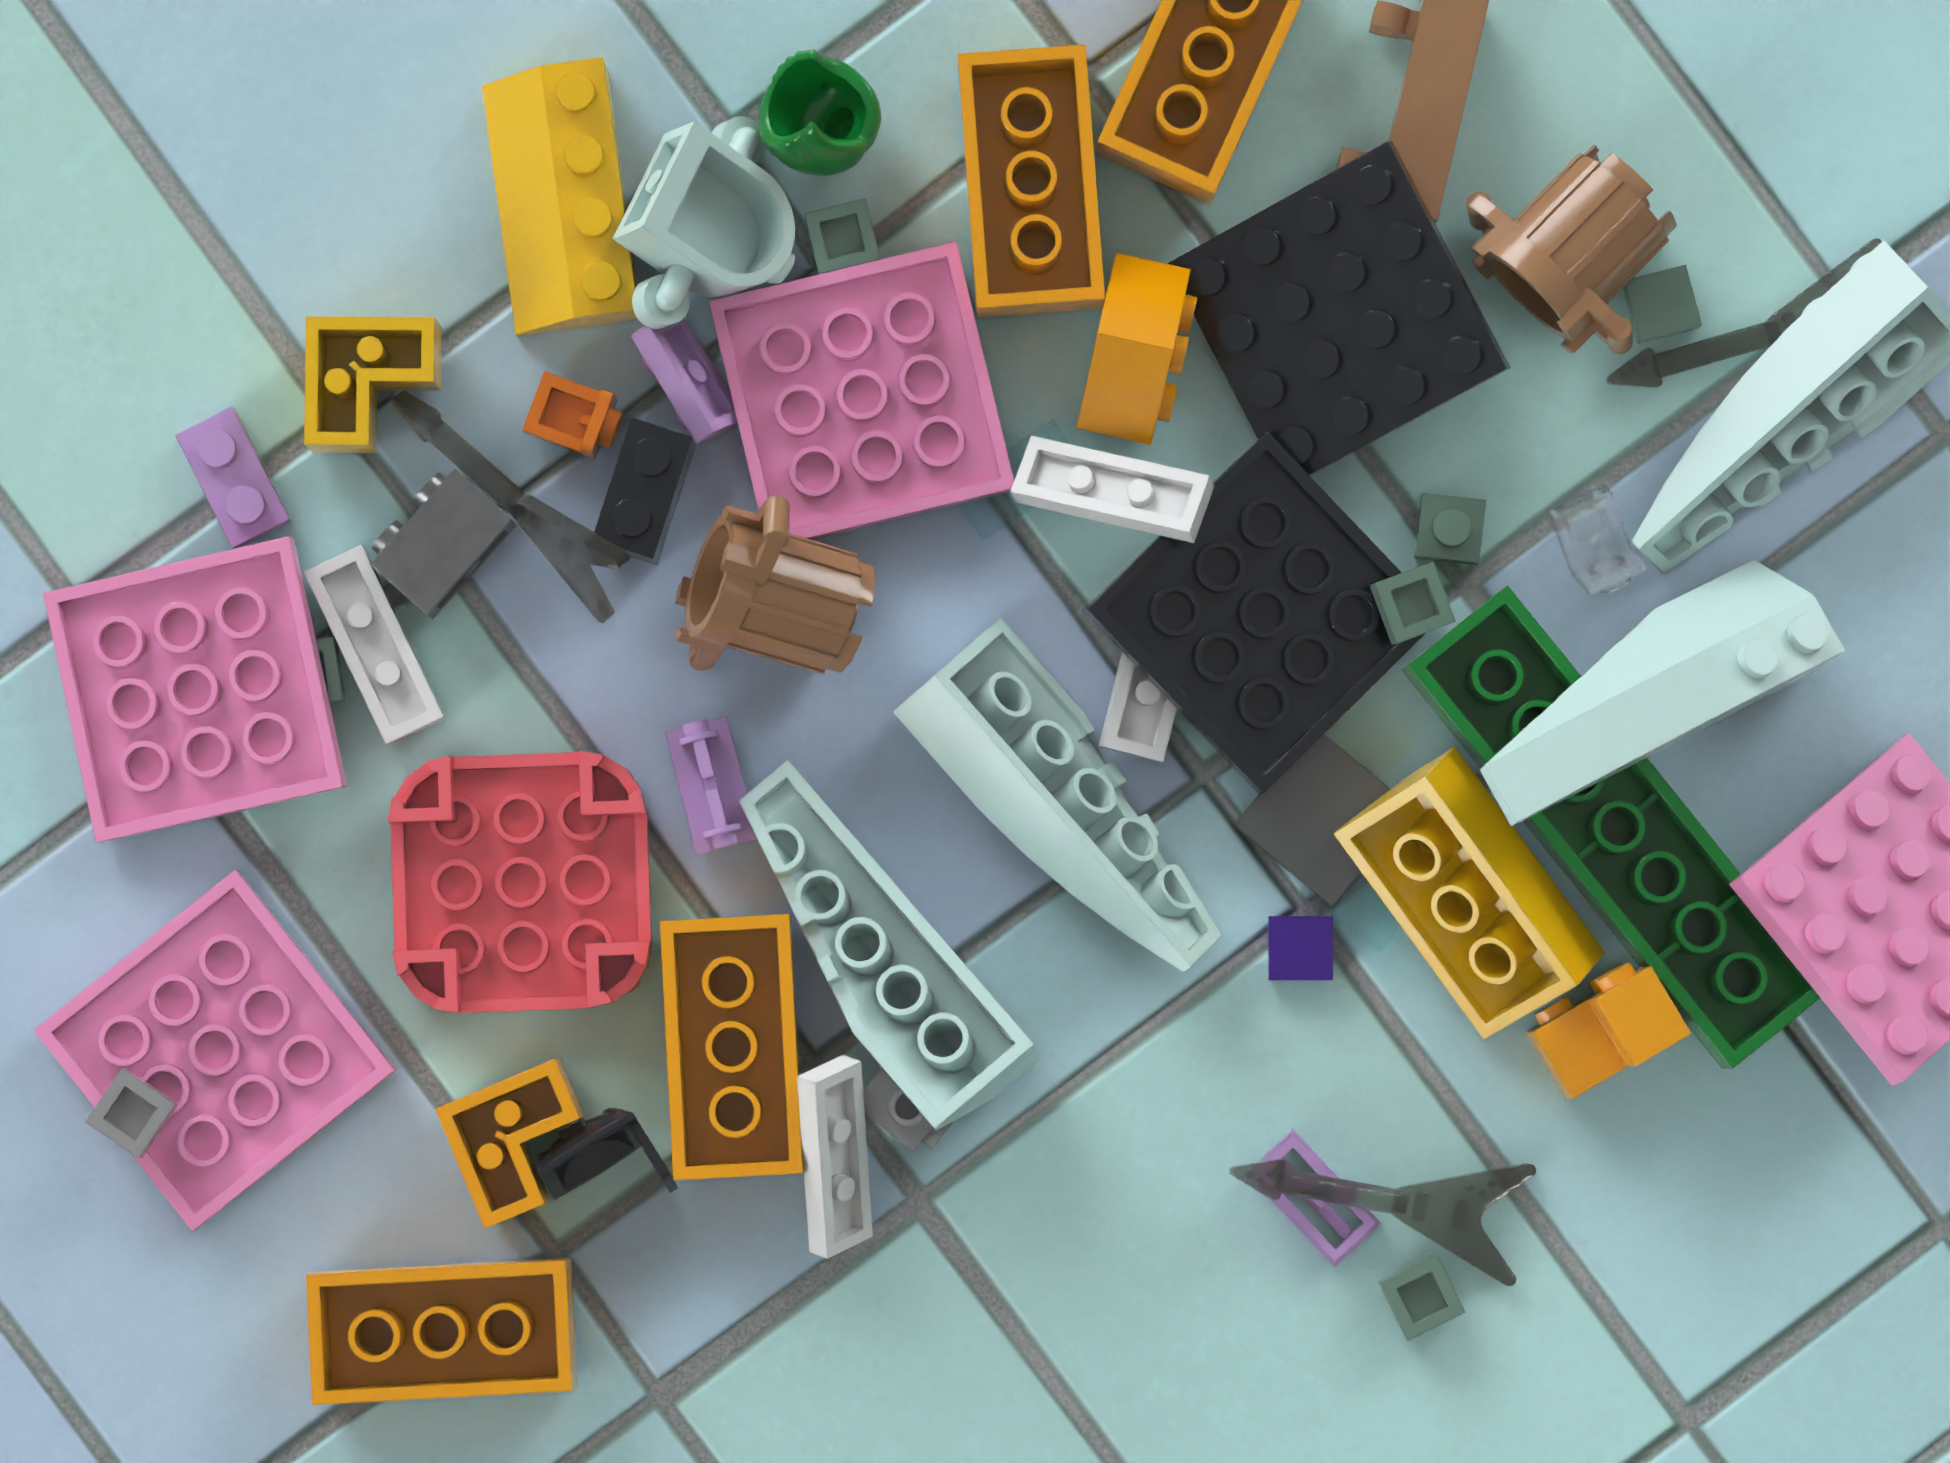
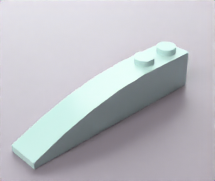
[1632,241,1950,574]
[1479,560,1845,826]
[893,617,1222,972]
[739,760,1040,1131]

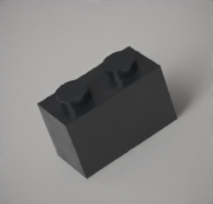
[592,417,696,565]

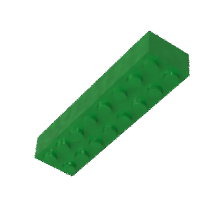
[1401,585,1820,1069]

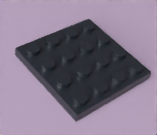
[1167,141,1511,476]
[1083,431,1426,794]

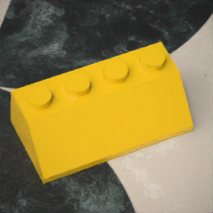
[482,57,638,336]
[1334,747,1605,1039]

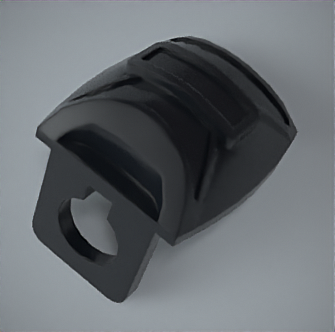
[537,1108,678,1200]

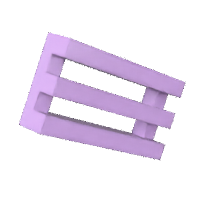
[1246,1129,1381,1267]

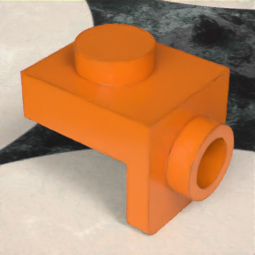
[522,371,623,459]

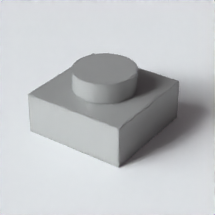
[85,1068,178,1158]

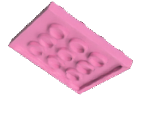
[709,241,1014,540]
[43,536,348,843]
[1729,733,1950,1087]
[34,870,396,1231]

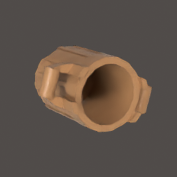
[1466,145,1677,354]
[674,496,875,674]

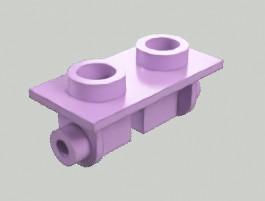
[665,716,758,855]

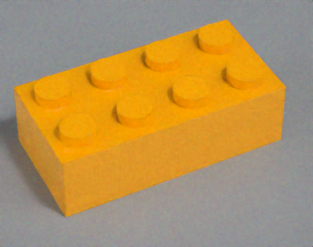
[1095,0,1304,205]
[958,44,1105,318]
[660,914,804,1180]
[306,1258,577,1405]

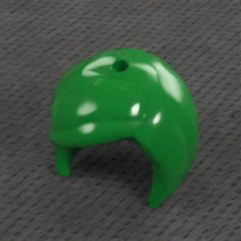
[757,49,882,176]

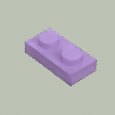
[630,317,738,444]
[175,407,292,549]

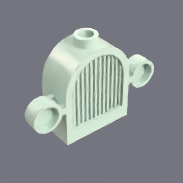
[612,116,795,329]

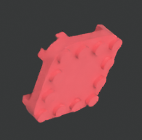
[388,751,652,1013]

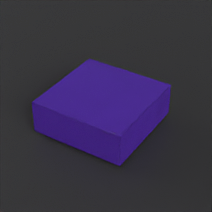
[1268,916,1333,981]

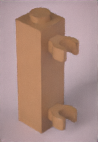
[1336,0,1489,224]

